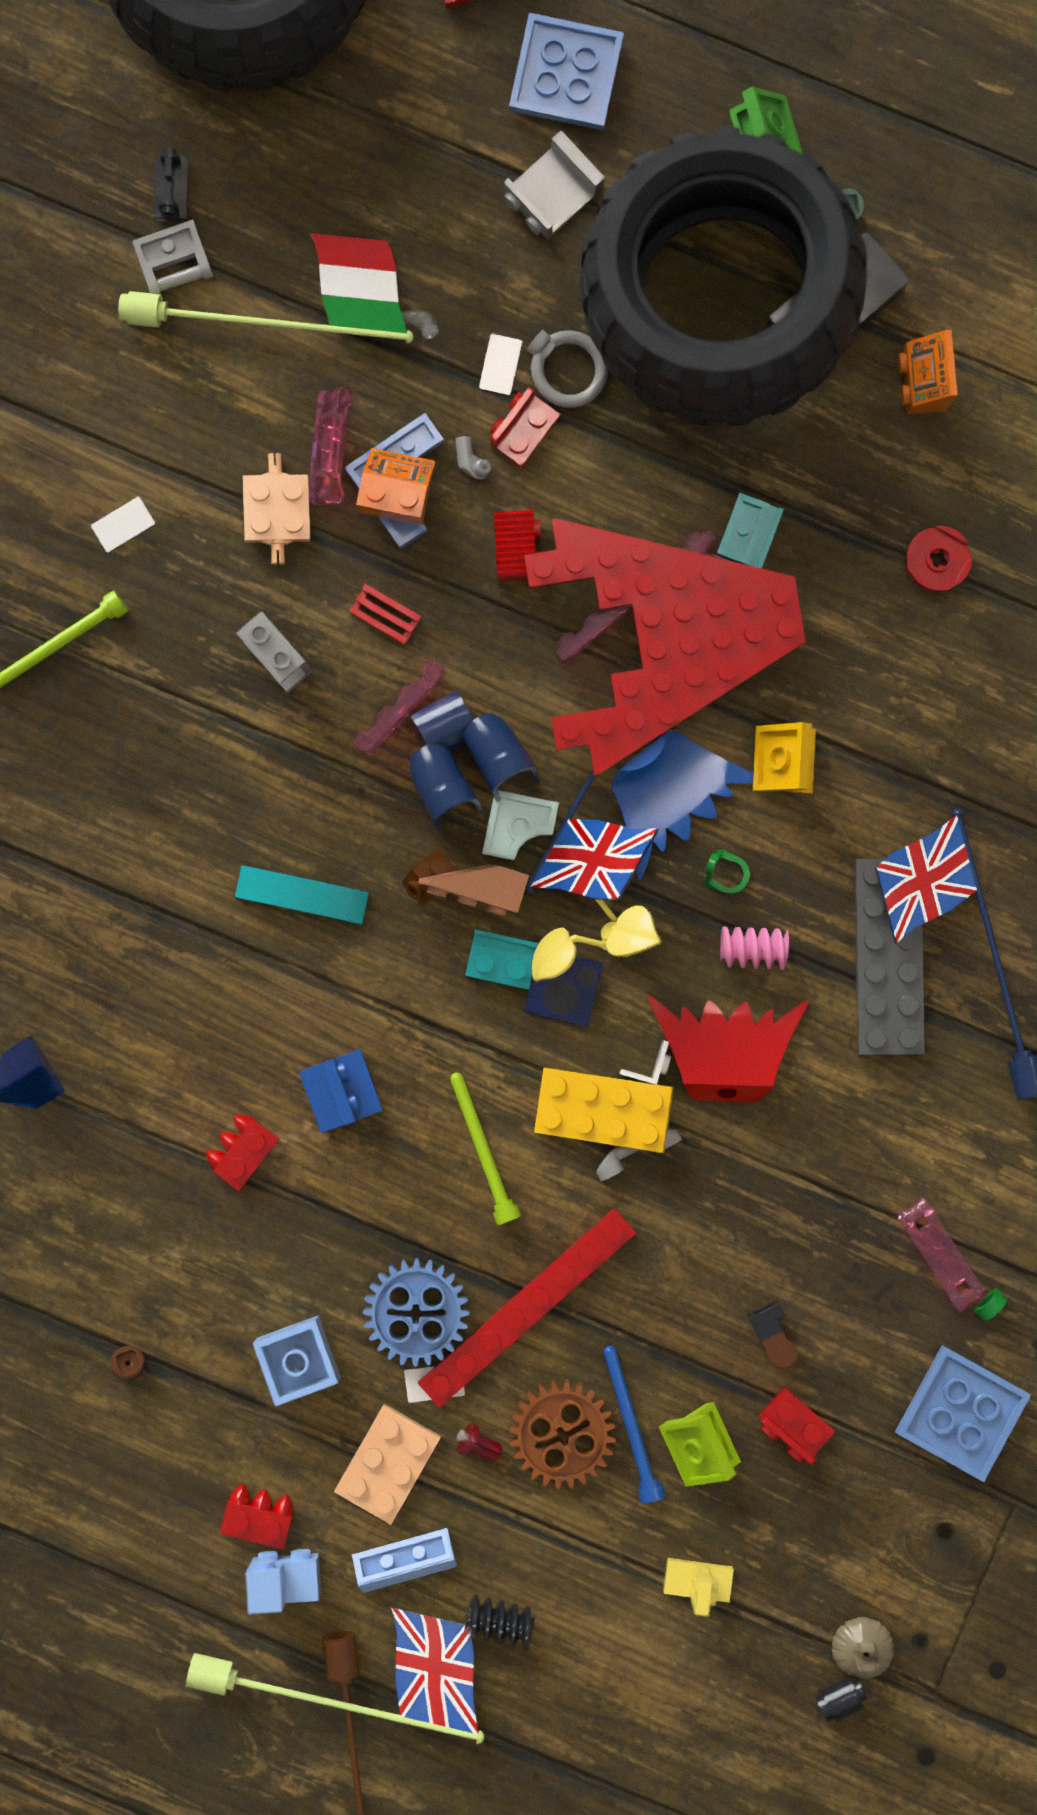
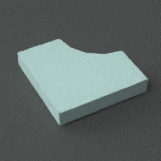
[482,790,559,860]

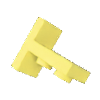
[663,1558,734,1616]

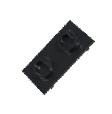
[154,148,188,220]

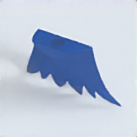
[611,731,753,880]

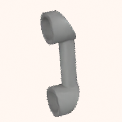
[596,1128,682,1181]

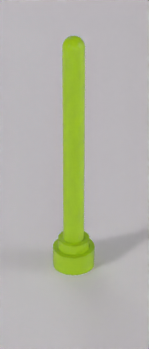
[0,590,129,688]
[450,1073,521,1225]

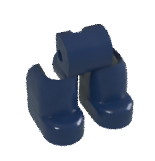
[410,690,541,836]

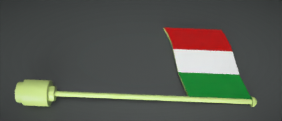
[118,233,414,343]

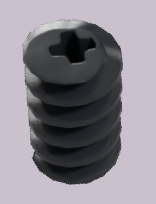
[463,1594,535,1651]

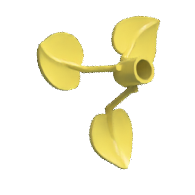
[532,899,660,983]

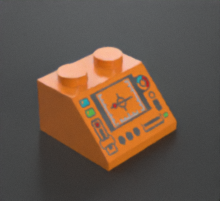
[897,330,958,414]
[356,448,436,525]

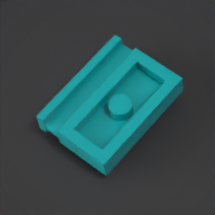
[716,493,784,568]
[465,929,539,990]

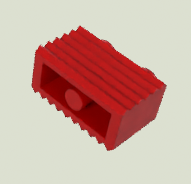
[494,510,542,582]

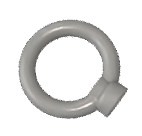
[527,330,608,408]

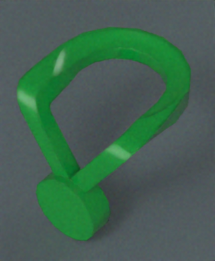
[704,849,750,894]

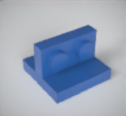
[299,1049,383,1133]

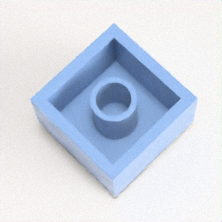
[253,1315,341,1406]

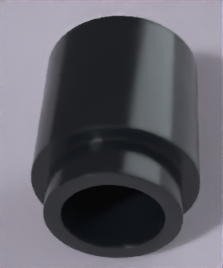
[815,1677,867,1723]

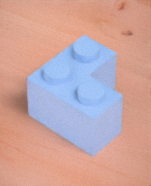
[246,1549,321,1614]

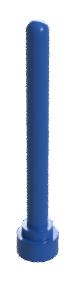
[604,1346,666,1504]

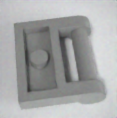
[132,220,214,295]

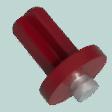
[456,1423,502,1462]

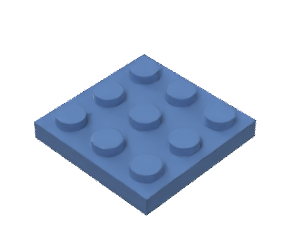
[509,13,624,130]
[895,1345,1031,1482]

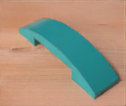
[235,866,369,924]

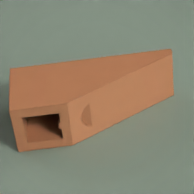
[418,864,529,916]

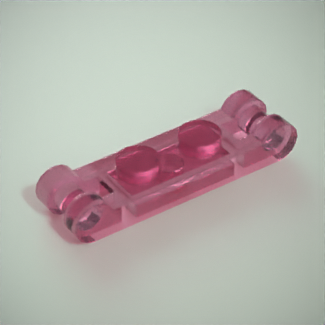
[308,387,353,506]
[355,660,443,754]
[895,1196,987,1313]

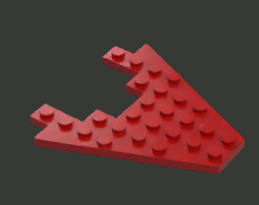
[524,518,806,776]

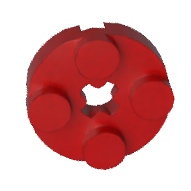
[905,526,972,593]

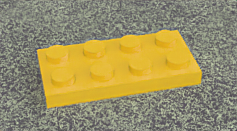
[534,1068,674,1153]

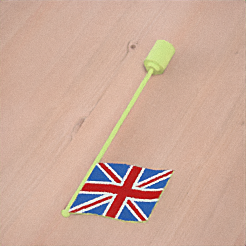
[186,1608,484,1744]

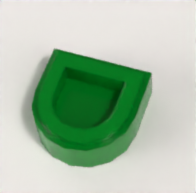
[973,1288,1008,1321]

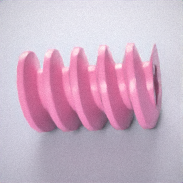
[720,927,789,970]

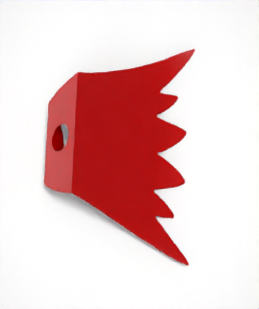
[647,995,809,1103]

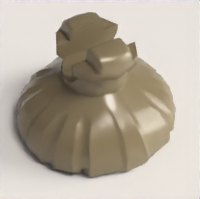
[832,1617,894,1680]

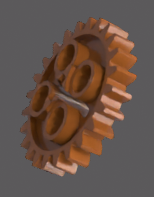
[509,1379,616,1489]

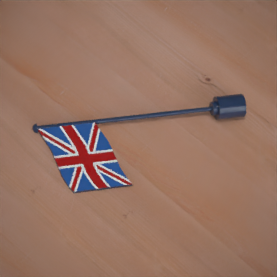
[524,657,659,900]
[875,808,1037,1100]

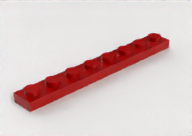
[418,1208,636,1408]

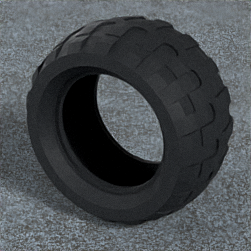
[107,0,366,91]
[580,127,867,426]

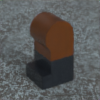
[747,1300,798,1368]

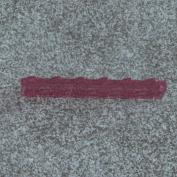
[555,528,716,665]

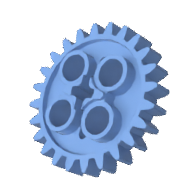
[363,1258,470,1367]

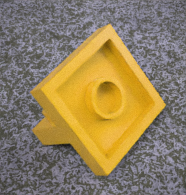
[753,722,816,794]

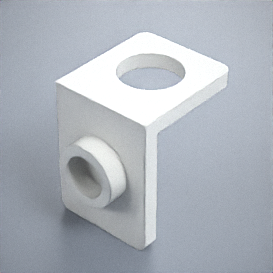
[619,1040,671,1085]

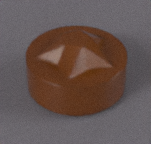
[111,1346,145,1381]

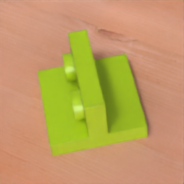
[659,1402,741,1487]

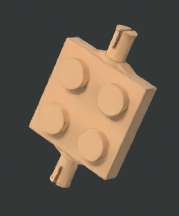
[243,453,310,565]

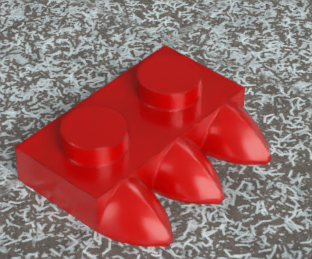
[206,1114,280,1191]
[220,1483,293,1549]

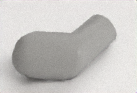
[455,436,491,479]

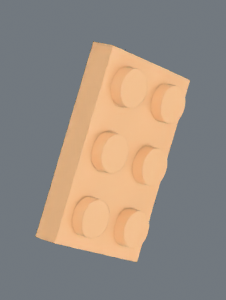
[334,1404,441,1525]

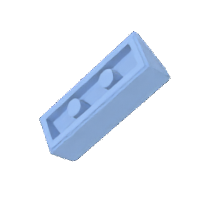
[352,1528,457,1593]

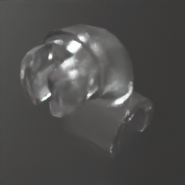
[401,310,439,339]

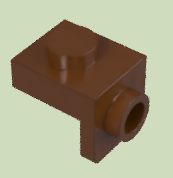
[401,848,458,905]

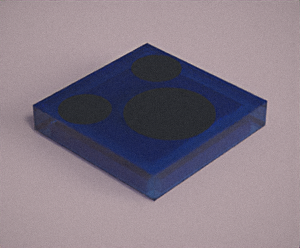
[524,956,603,1026]

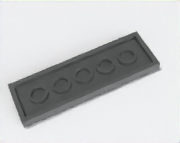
[854,859,925,1055]

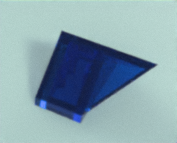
[0,1036,66,1109]

